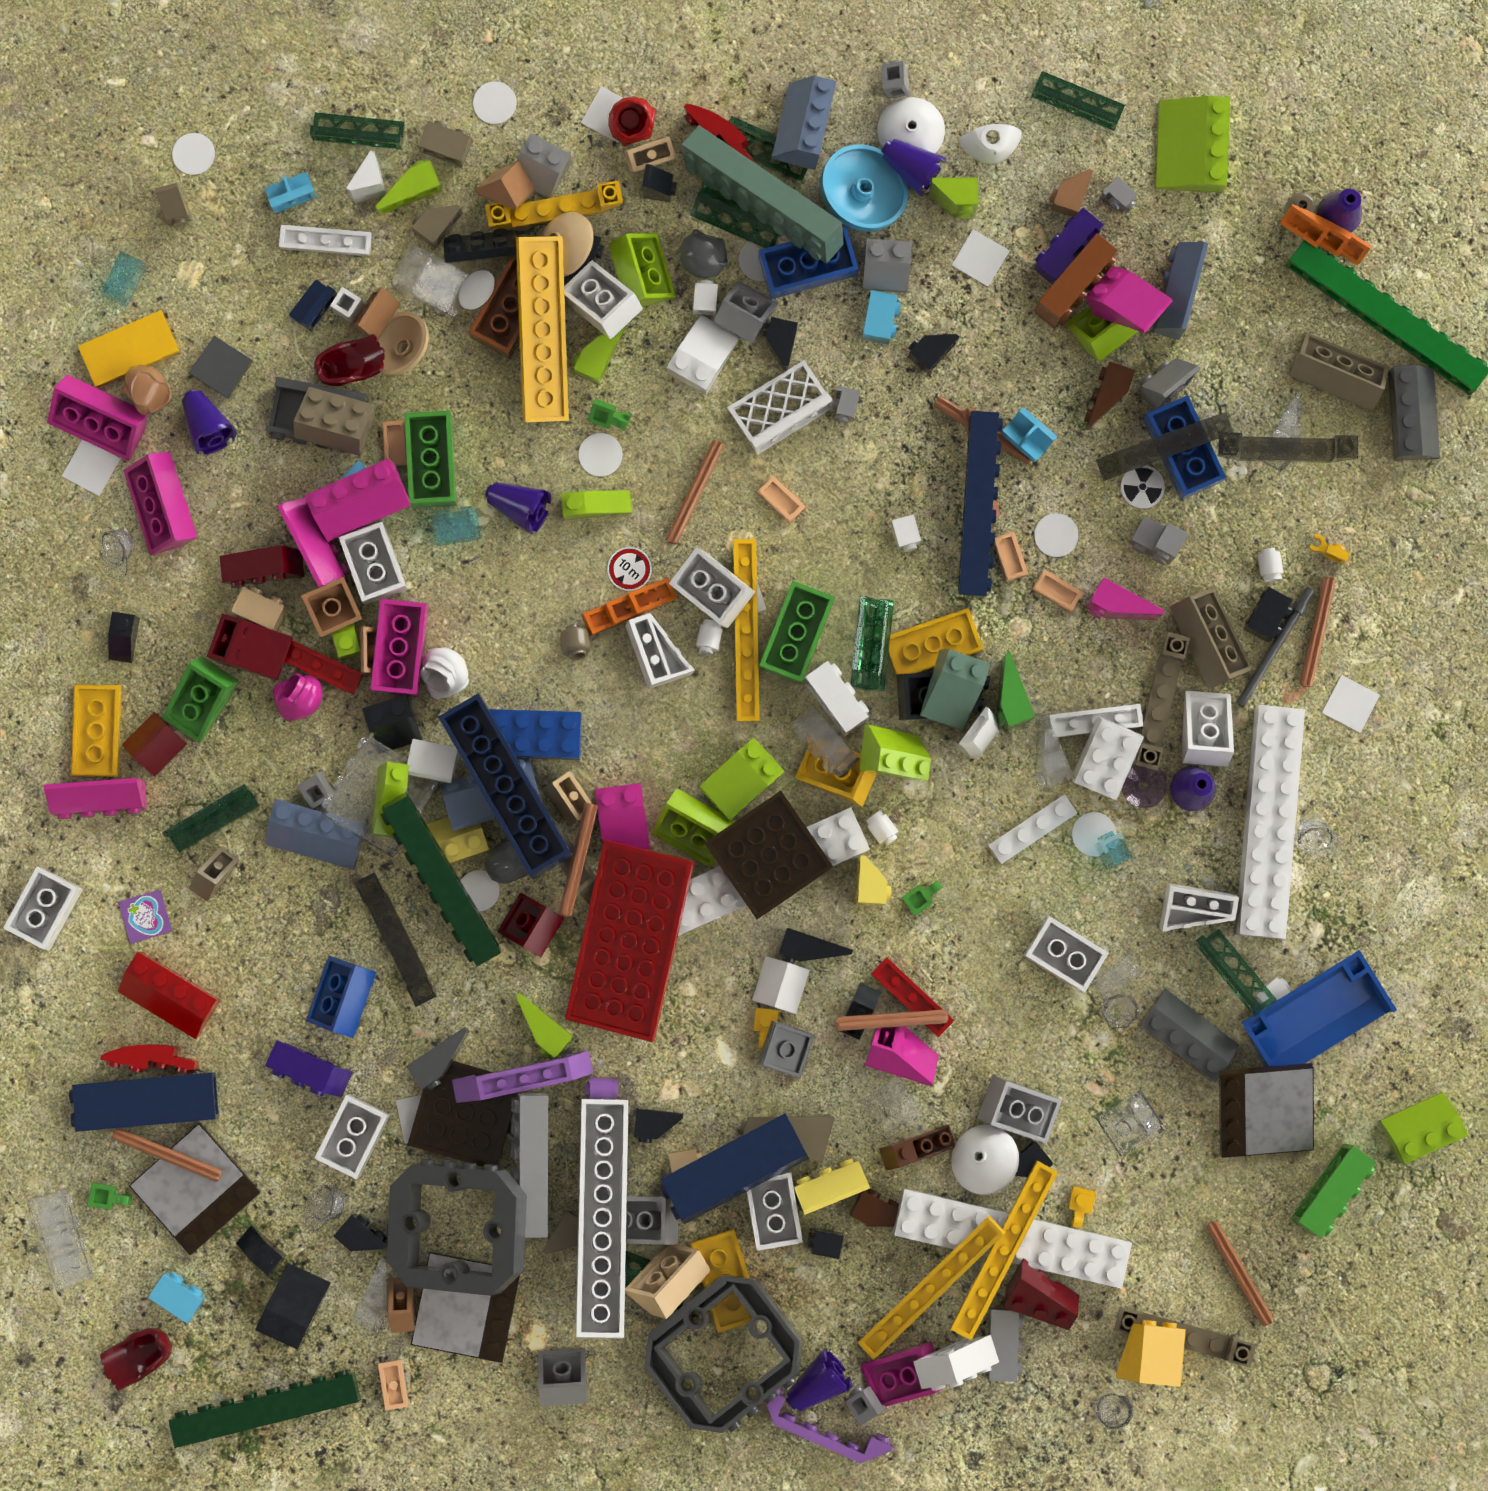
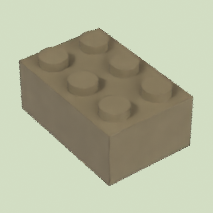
[293,387,375,456]

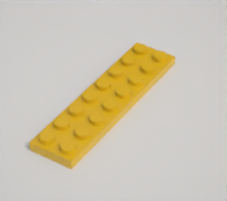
[516,236,569,422]

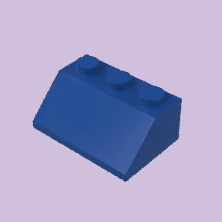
[306,956,376,1038]

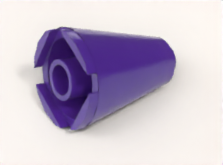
[881,139,946,197]
[1317,189,1362,232]
[182,390,237,455]
[485,482,551,534]
[1170,766,1216,811]
[786,1349,853,1411]

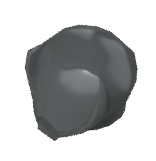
[679,229,728,278]

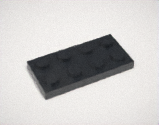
[444,226,535,263]

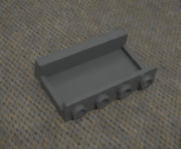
[266,377,369,453]

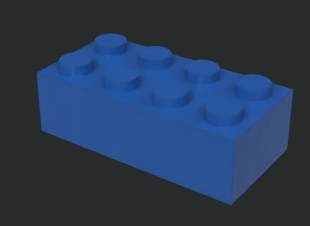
[758,226,859,300]
[1143,395,1226,500]
[489,709,582,760]

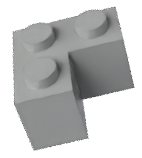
[1129,516,1188,565]

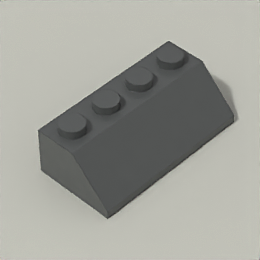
[1388,365,1440,461]
[1137,989,1239,1082]

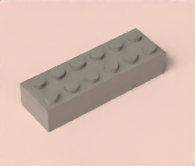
[510,1091,548,1238]

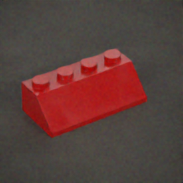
[117,952,221,1040]

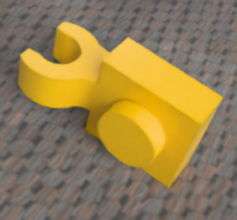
[1308,534,1350,565]
[753,1008,779,1049]
[1067,1186,1096,1229]

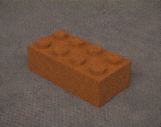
[1034,233,1118,329]
[468,255,520,359]

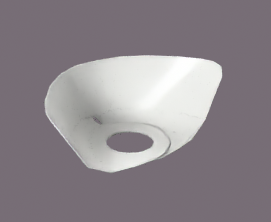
[959,124,1022,164]

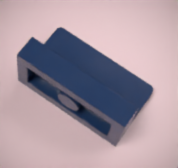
[289,280,337,332]

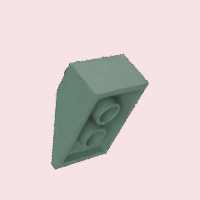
[920,649,990,730]

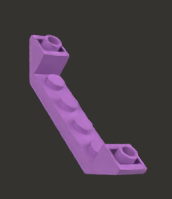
[452,1050,593,1103]
[766,1389,893,1463]

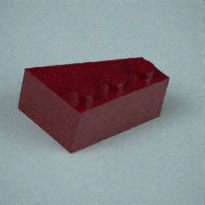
[219,545,305,588]
[1004,1258,1080,1330]

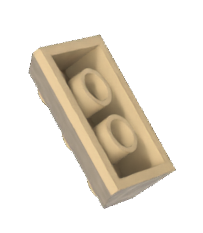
[625,1244,711,1319]

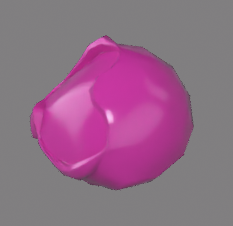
[272,672,323,722]

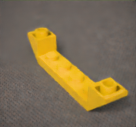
[485,180,623,230]

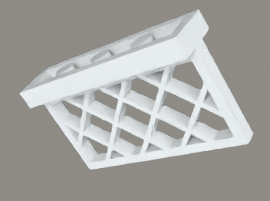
[727,360,833,455]

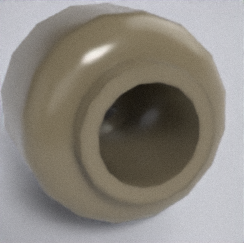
[1284,193,1316,215]
[560,624,591,660]

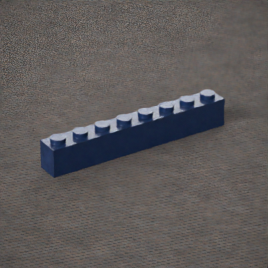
[958,411,1003,596]

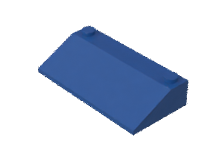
[1241,950,1397,1067]

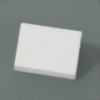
[346,150,386,203]
[407,739,460,783]
[752,956,810,1014]

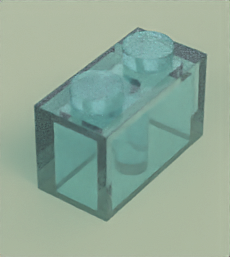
[101,251,146,307]
[431,506,482,546]
[1094,831,1132,870]

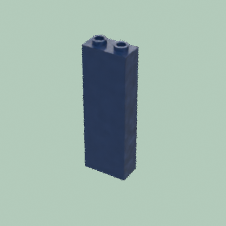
[69,1072,219,1132]
[660,1113,809,1224]

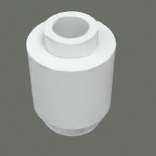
[1257,548,1284,582]
[696,619,722,655]
[866,811,899,846]

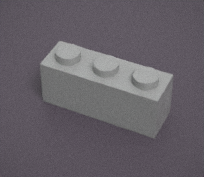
[987,1308,1023,1382]

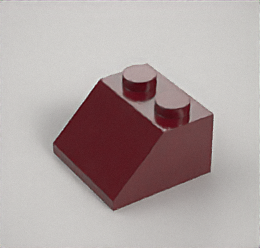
[497,892,564,958]

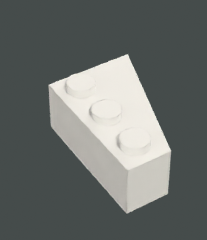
[625,613,695,689]
[1159,883,1239,932]

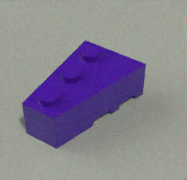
[1034,207,1104,285]
[265,1040,353,1098]

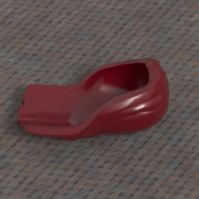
[314,334,385,386]
[100,1328,172,1391]

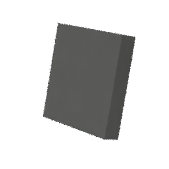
[189,336,253,399]
[757,1020,815,1079]

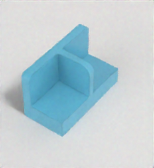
[265,172,317,214]
[1001,407,1058,462]

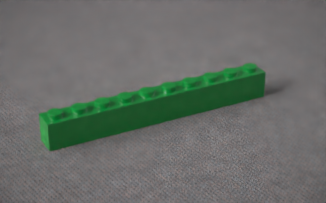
[1285,240,1488,395]

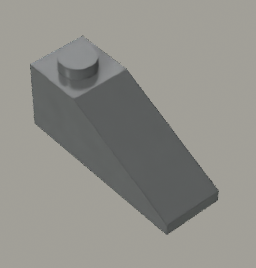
[406,1027,470,1091]

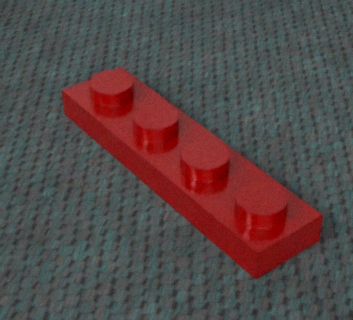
[284,640,364,695]
[871,957,954,1037]

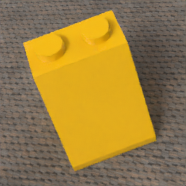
[1116,1320,1186,1387]

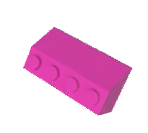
[47,375,149,461]
[123,452,197,556]
[305,458,411,542]
[277,498,350,587]
[370,599,429,697]
[44,778,147,819]

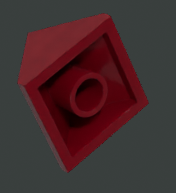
[122,712,187,776]

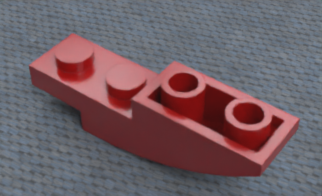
[684,104,755,163]
[100,1044,199,1074]

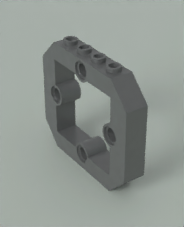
[387,1159,527,1296]
[644,1275,803,1433]

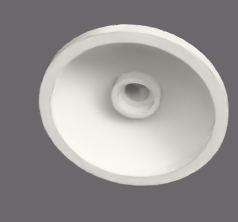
[877,97,945,153]
[951,1125,1019,1195]

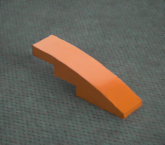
[1279,204,1372,266]
[581,577,677,636]

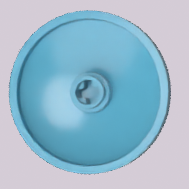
[820,144,908,232]

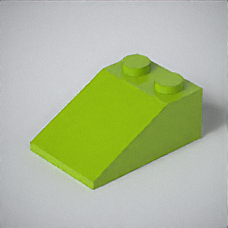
[699,738,785,821]

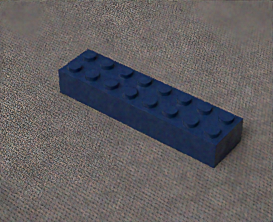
[438,693,574,879]

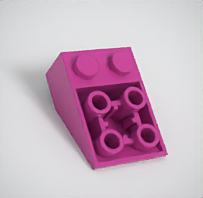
[865,1026,939,1086]

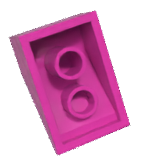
[1086,266,1173,333]
[1085,577,1165,620]
[595,783,650,850]
[861,1341,947,1407]

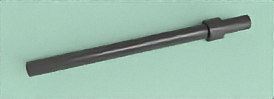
[1236,587,1315,707]

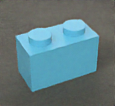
[862,290,901,344]
[148,1272,206,1324]

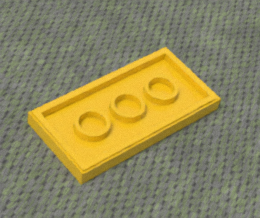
[78,310,180,388]
[882,607,984,678]
[71,685,122,777]
[690,1228,752,1333]

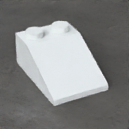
[667,315,740,395]
[1182,691,1234,767]

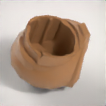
[121,365,172,415]

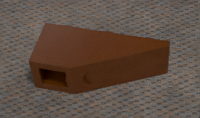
[1084,361,1135,430]
[879,1125,955,1171]
[849,1188,899,1227]

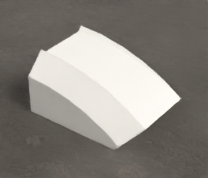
[956,707,999,759]

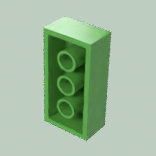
[404,410,457,508]
[759,580,835,685]
[1290,1144,1376,1238]

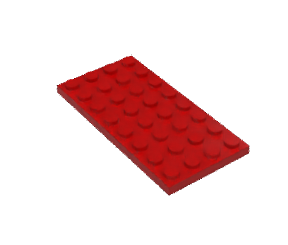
[565,839,694,1042]

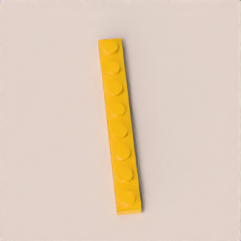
[733,539,760,722]
[950,1160,1058,1341]
[858,1216,1006,1360]

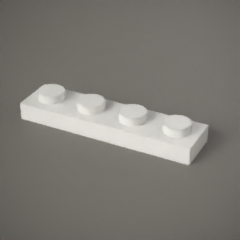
[279,225,372,257]
[1049,704,1143,738]
[988,794,1077,864]

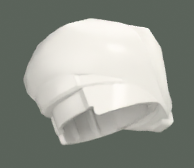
[420,647,469,700]

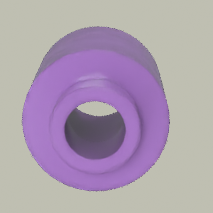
[585,1078,618,1100]

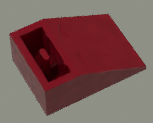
[207,614,293,681]

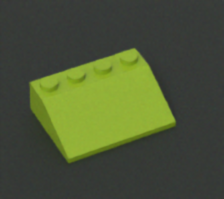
[1155,96,1230,193]

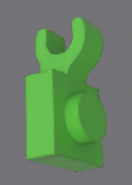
[588,399,631,430]
[902,880,943,916]
[87,1182,132,1210]

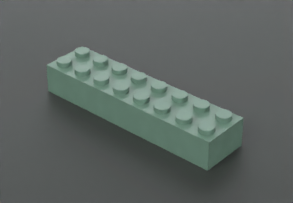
[682,125,843,264]

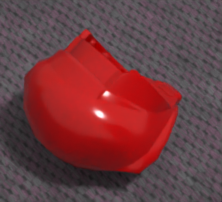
[608,96,657,147]

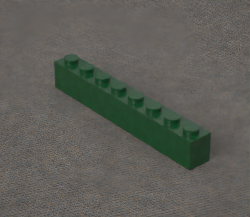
[380,792,501,967]
[168,1369,361,1448]

